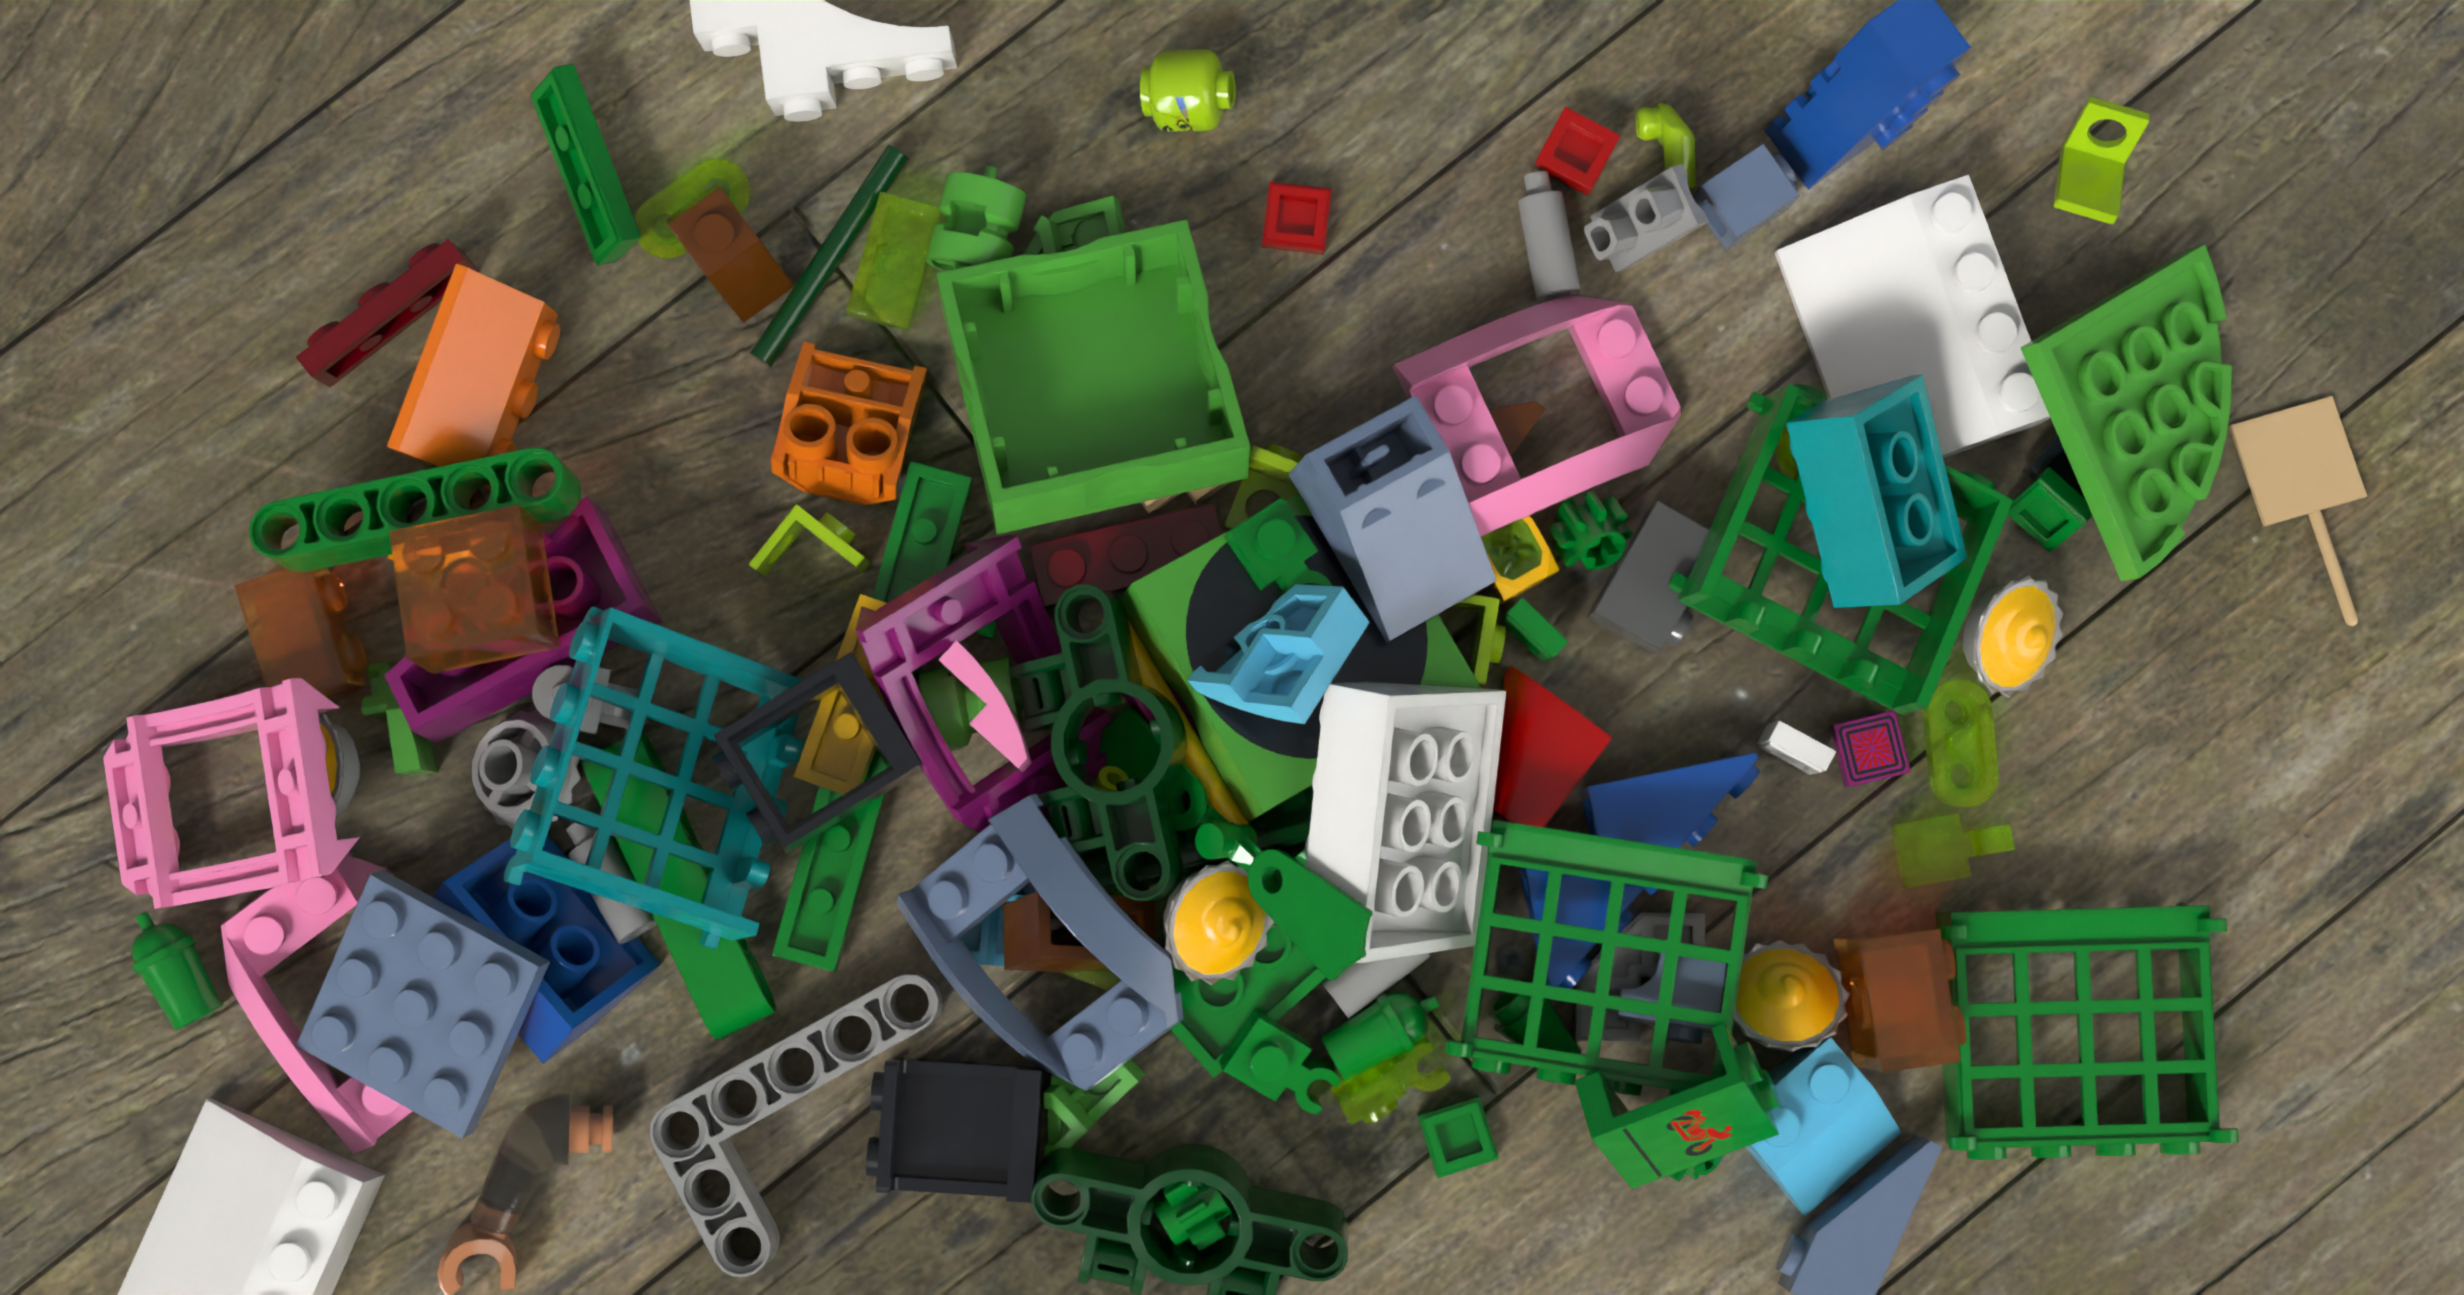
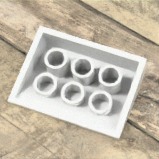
[1775,175,2050,458]
[1305,682,1506,963]
[117,1098,385,1295]

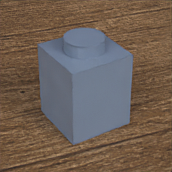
[1693,144,1800,251]

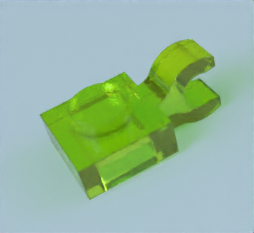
[1891,813,2015,888]
[1330,1037,1451,1125]

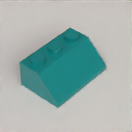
[1786,374,1967,608]

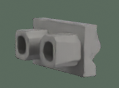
[1584,164,1709,273]
[532,665,638,734]

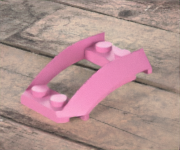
[1393,295,1681,537]
[103,678,360,909]
[221,852,413,1154]

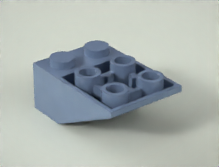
[1289,395,1497,643]

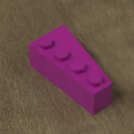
[384,496,663,744]

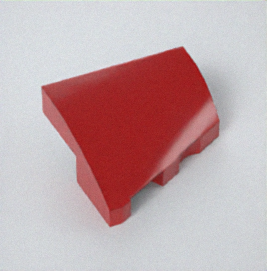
[1493,665,1612,828]

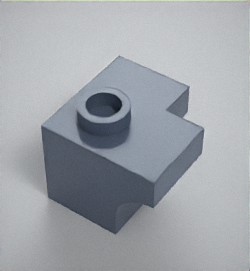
[1618,953,1726,1044]

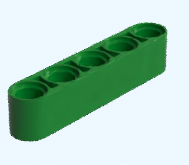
[249,448,581,572]
[582,731,777,1041]

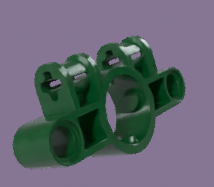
[1008,584,1187,901]
[1031,1143,1348,1295]

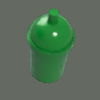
[131,911,224,1031]
[1321,992,1440,1082]

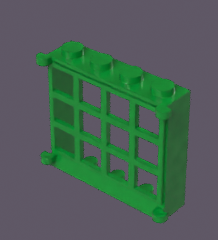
[1668,383,2013,714]
[1445,820,1769,1096]
[1935,905,2239,1160]

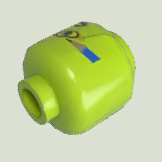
[1140,49,1236,132]

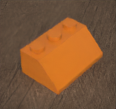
[387,264,560,490]

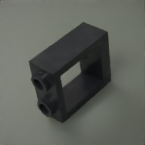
[711,652,921,854]

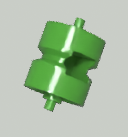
[926,166,1027,271]
[919,657,1024,751]

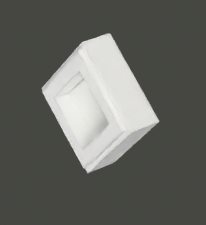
[1757,721,1836,775]

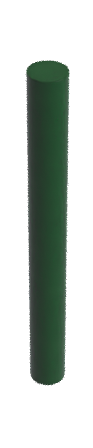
[750,145,909,367]

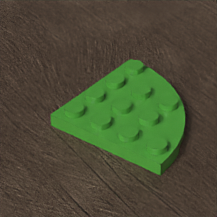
[2020,244,2232,581]

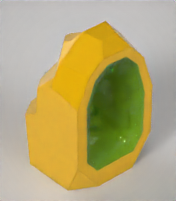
[1481,516,1559,605]

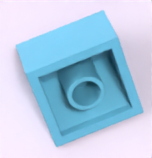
[1745,1037,1902,1217]

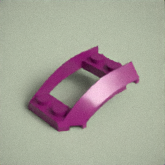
[855,535,1112,833]

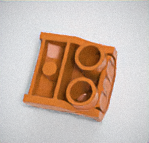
[771,341,927,506]

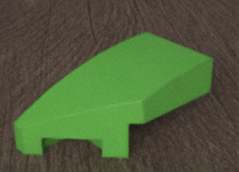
[1023,195,1126,255]
[361,662,438,776]
[1044,1059,1145,1156]

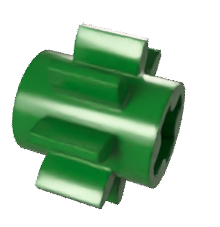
[1548,491,1633,571]
[1153,1181,1232,1251]

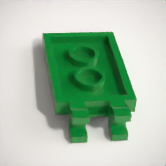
[1170,848,1326,1078]

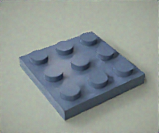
[296,870,550,1139]

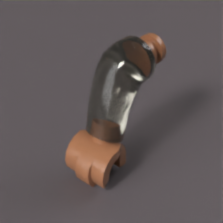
[437,1093,613,1295]

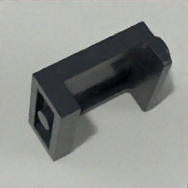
[866,1058,1045,1203]

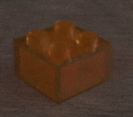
[389,505,560,674]
[1833,927,1966,1073]

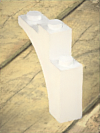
[690,0,957,122]

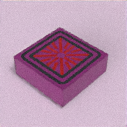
[1829,711,1911,788]

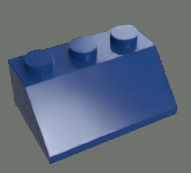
[433,835,661,1064]

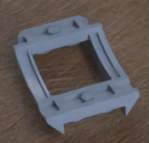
[896,794,1184,1091]

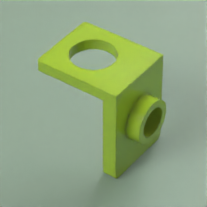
[2053,97,2150,224]
[1225,444,1303,530]
[749,504,872,577]
[1452,594,1506,687]

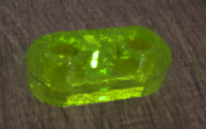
[634,158,750,259]
[1922,679,1999,808]

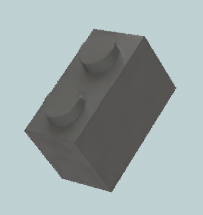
[1587,501,1709,655]

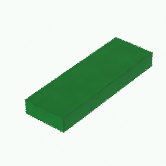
[530,64,641,266]

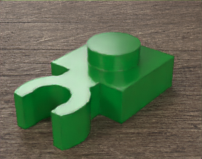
[1224,497,1333,597]
[1219,1009,1342,1114]

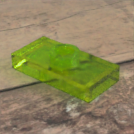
[846,192,943,332]

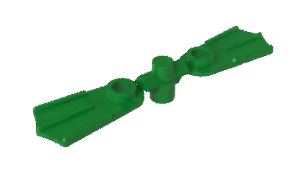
[1099,707,1373,980]

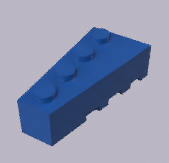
[1764,0,1971,190]

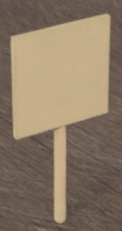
[2229,396,2367,626]

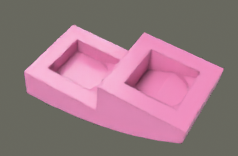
[939,640,1032,772]

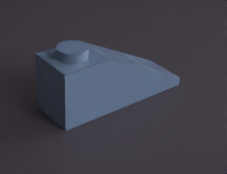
[1776,1136,1942,1295]

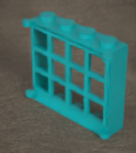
[504,607,821,950]

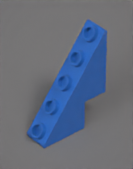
[1519,753,1760,989]

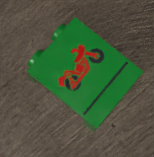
[1574,1023,1781,1189]

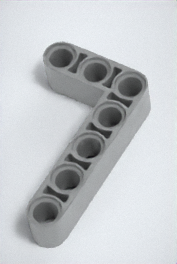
[649,972,944,1277]

